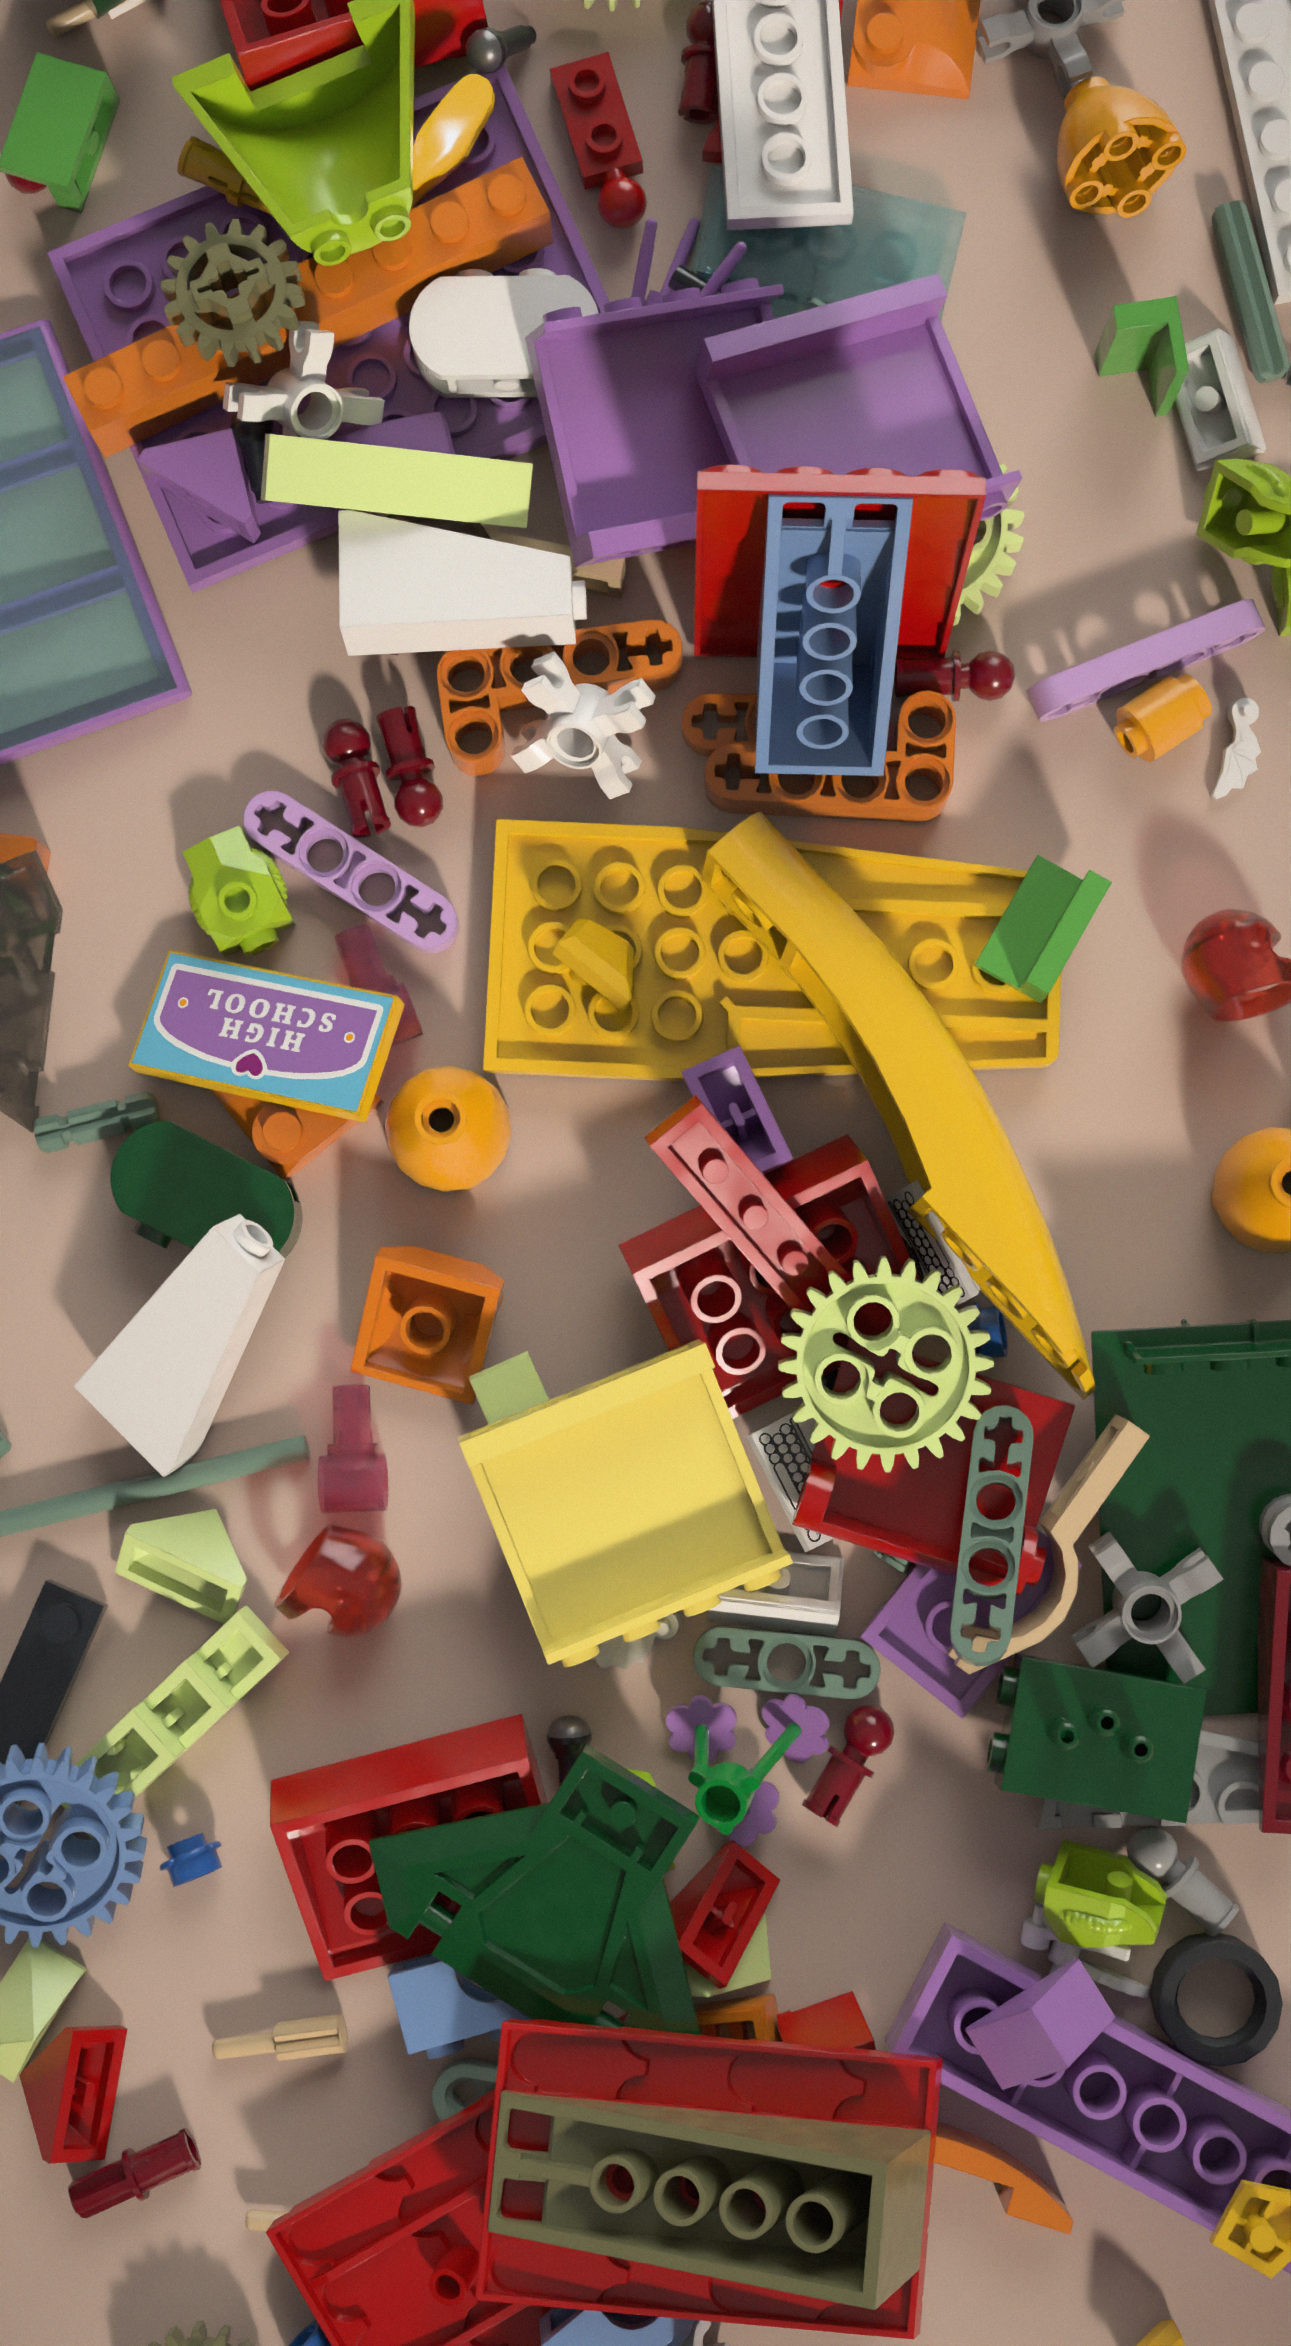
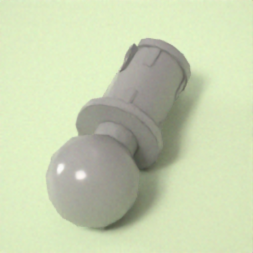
[1127,1826,1239,1937]

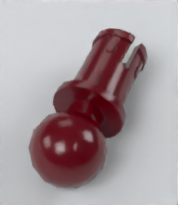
[678,1,718,124]
[894,650,1015,702]
[376,706,443,827]
[321,719,391,838]
[801,1705,894,1827]

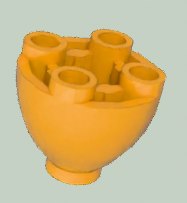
[1057,77,1187,218]
[385,1065,512,1192]
[1211,1127,1291,1254]

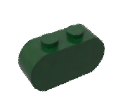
[110,1121,303,1258]

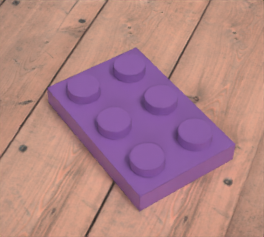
[859,1528,1083,1719]

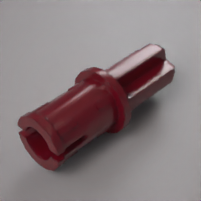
[68,2128,201,2219]

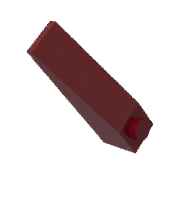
[1257,1557,1291,1834]

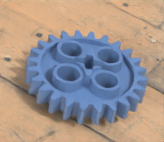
[0,1742,147,1947]

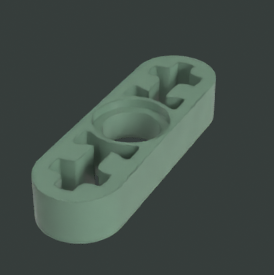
[693,1625,881,1699]

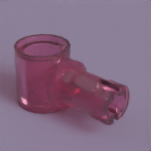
[334,925,424,1047]
[318,1385,389,1513]

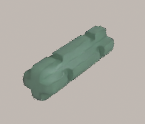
[33,1091,160,1153]

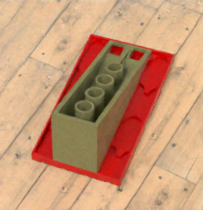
[475,2018,943,2340]

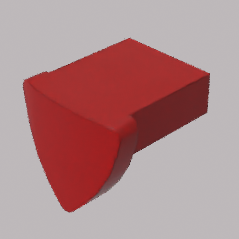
[776,1991,876,2050]

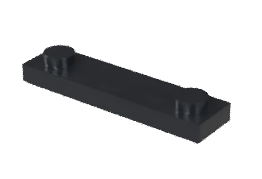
[0,1579,108,1806]

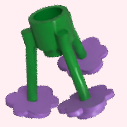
[666,1694,829,1847]

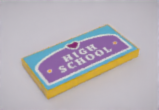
[128,950,405,1123]

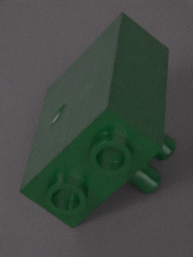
[986,1653,1207,1824]

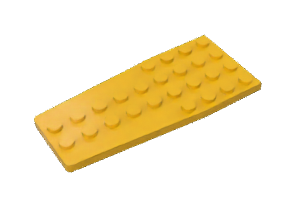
[483,819,1062,1081]

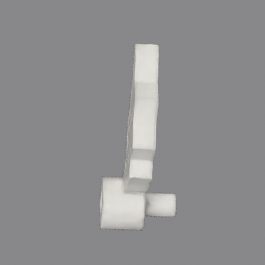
[1210,698,1261,799]
[591,1612,681,1670]
[1020,1903,1131,1961]
[1047,1940,1151,1998]

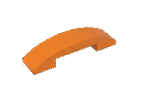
[933,2122,1074,2235]

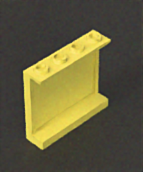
[457,1339,793,1667]

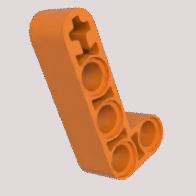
[437,619,682,776]
[704,690,956,823]

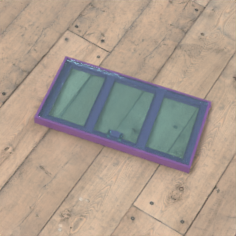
[0,319,192,765]

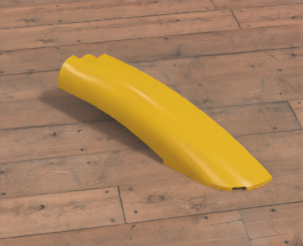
[702,812,1096,1400]

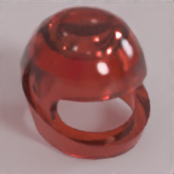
[1181,908,1291,1022]
[274,1524,402,1637]

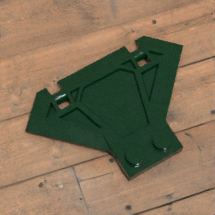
[368,1744,701,2035]

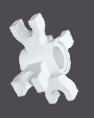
[223,321,385,440]
[510,651,656,799]

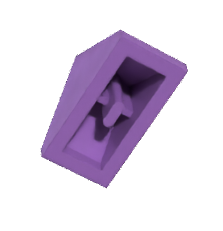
[137,428,261,544]
[681,1045,793,1174]
[965,1957,1115,2090]

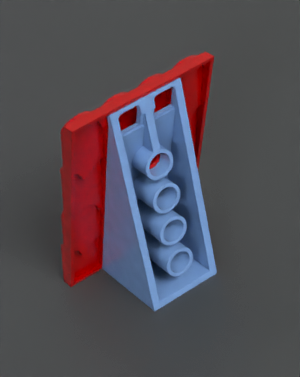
[694,465,986,776]

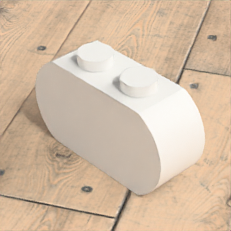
[409,268,599,398]

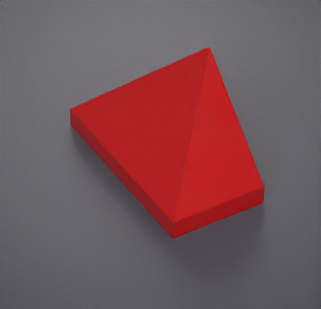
[670,1840,780,1989]
[19,2025,128,2164]

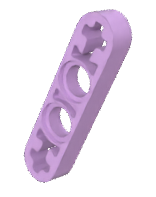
[1026,599,1265,722]
[244,791,459,953]

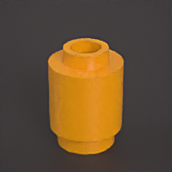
[1114,673,1212,762]

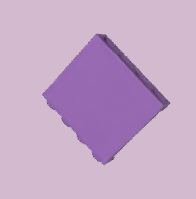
[693,273,1022,521]
[525,278,784,567]

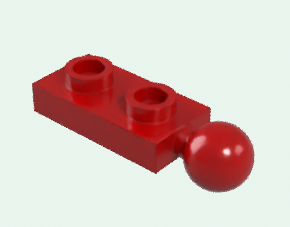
[549,52,647,229]

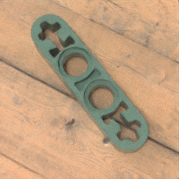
[950,1405,1034,1667]

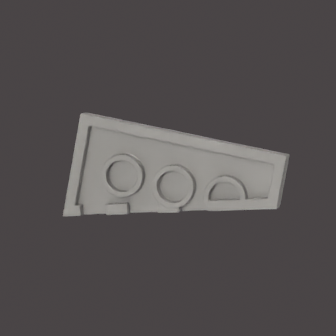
[1036,1729,1259,1830]

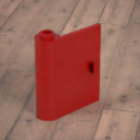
[792,1337,1076,1595]

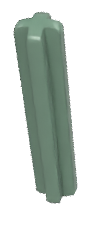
[1212,200,1290,383]

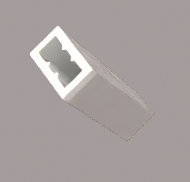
[338,510,587,656]
[74,1214,285,1477]

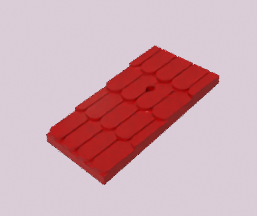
[265,2013,628,2346]

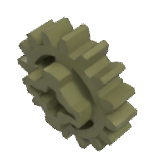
[161,219,306,367]

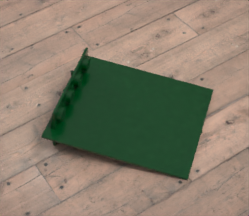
[1091,1319,1291,1716]

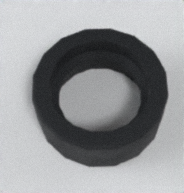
[1150,1932,1283,2067]

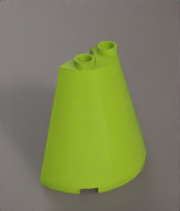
[171,0,415,266]

